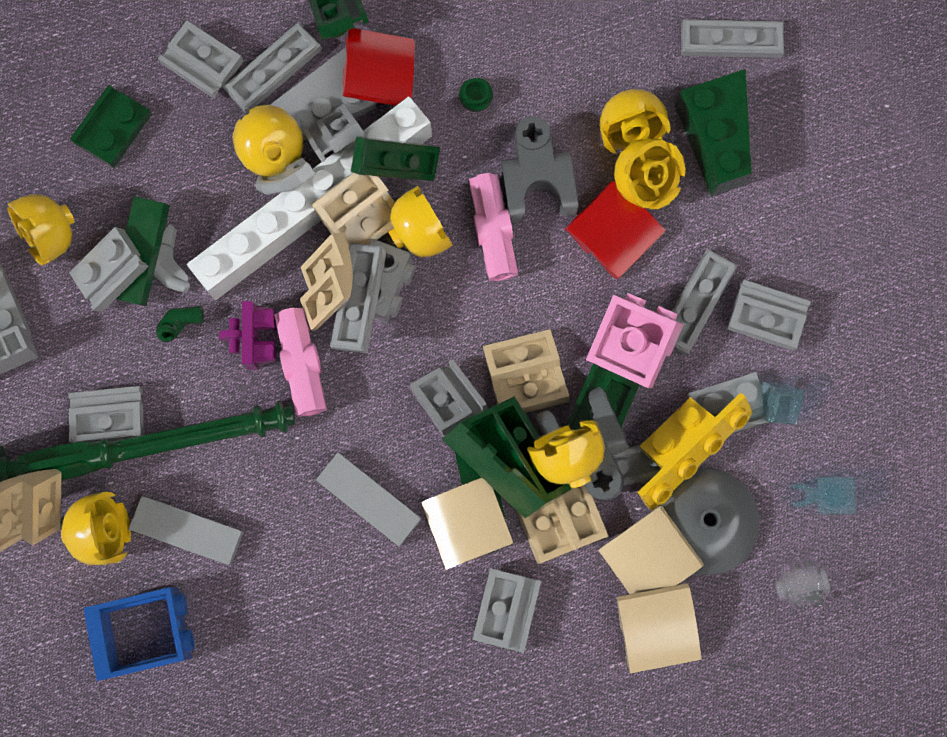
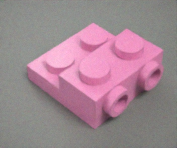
[586,293,684,388]

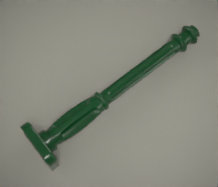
[0,401,295,482]

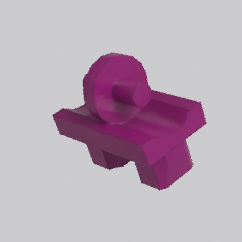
[219,301,276,370]

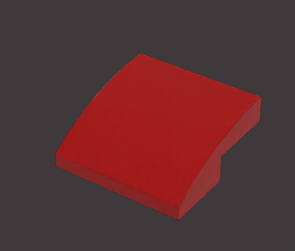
[343,28,415,106]
[564,181,666,279]

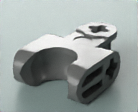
[501,116,578,224]
[537,386,630,500]

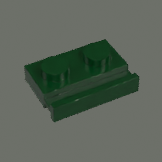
[309,0,369,40]
[70,85,152,169]
[566,364,640,430]

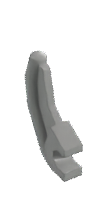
[255,158,316,195]
[154,224,190,293]

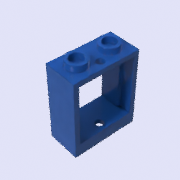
[83,587,195,681]

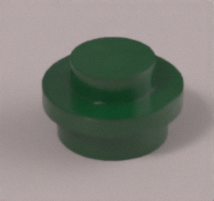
[459,78,493,112]

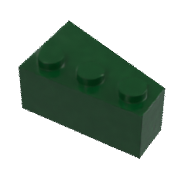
[675,69,751,197]
[442,396,571,518]

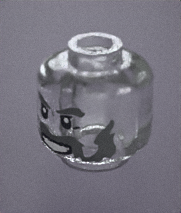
[775,559,832,611]

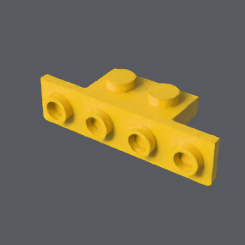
[638,393,752,511]

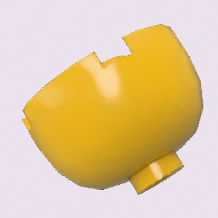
[600,89,671,154]
[232,105,304,177]
[614,138,686,209]
[388,186,453,257]
[7,194,75,266]
[528,420,605,488]
[61,492,131,565]

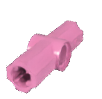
[469,173,518,281]
[274,307,327,417]

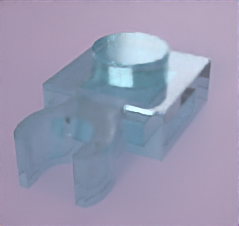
[792,477,856,515]

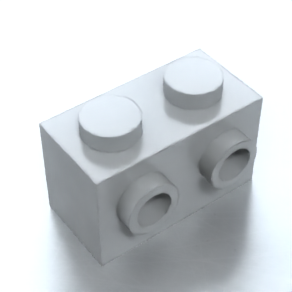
[369,238,416,324]

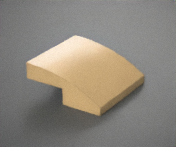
[311,173,395,247]
[300,232,353,330]
[483,329,569,413]
[0,469,61,552]
[421,478,513,570]
[516,483,608,565]
[599,505,704,594]
[616,583,702,673]

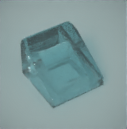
[762,381,805,425]

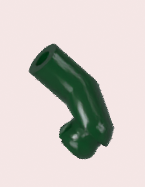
[156,306,204,343]

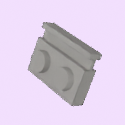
[158,21,244,99]
[303,103,365,162]
[69,227,148,312]
[727,280,811,351]
[410,360,488,437]
[687,372,773,434]
[68,386,144,444]
[472,568,541,653]

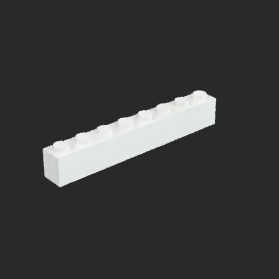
[186,97,432,300]

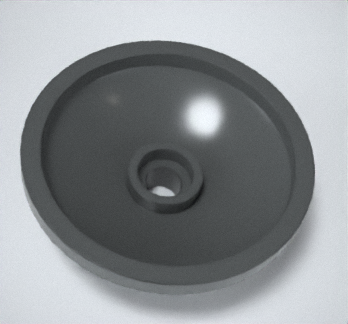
[652,468,759,575]

